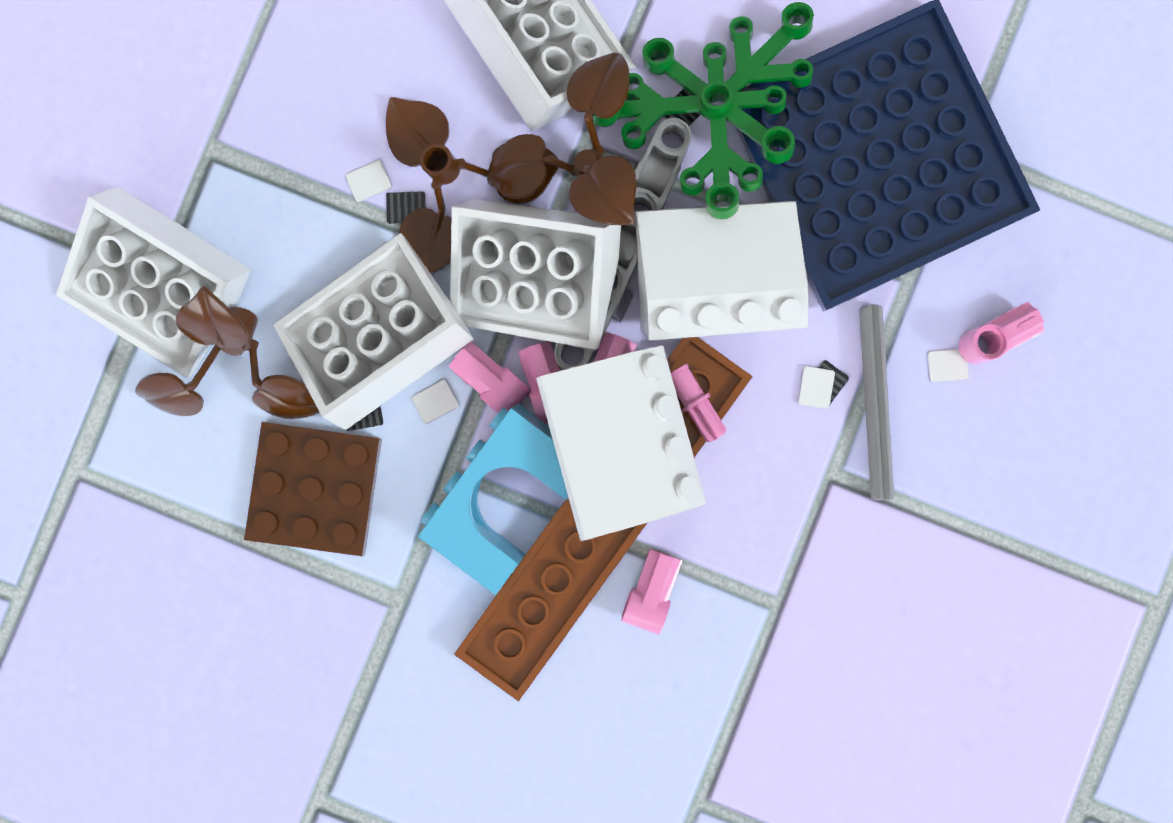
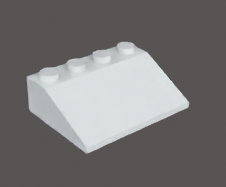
[445,0,636,132]
[56,186,252,378]
[450,199,621,350]
[636,201,808,341]
[273,233,474,430]
[536,345,707,541]

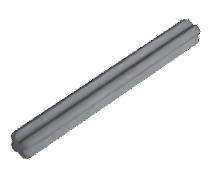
[859,304,894,500]

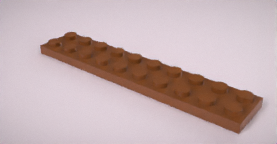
[454,337,753,702]

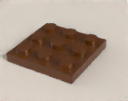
[244,422,382,557]

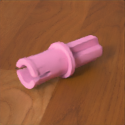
[671,364,726,443]

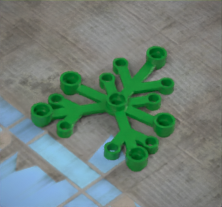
[593,2,814,219]

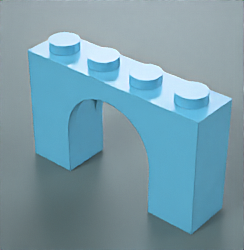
[418,403,568,595]

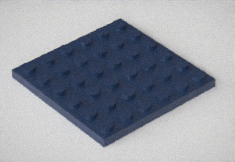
[735,0,1041,312]

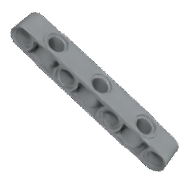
[554,118,691,370]

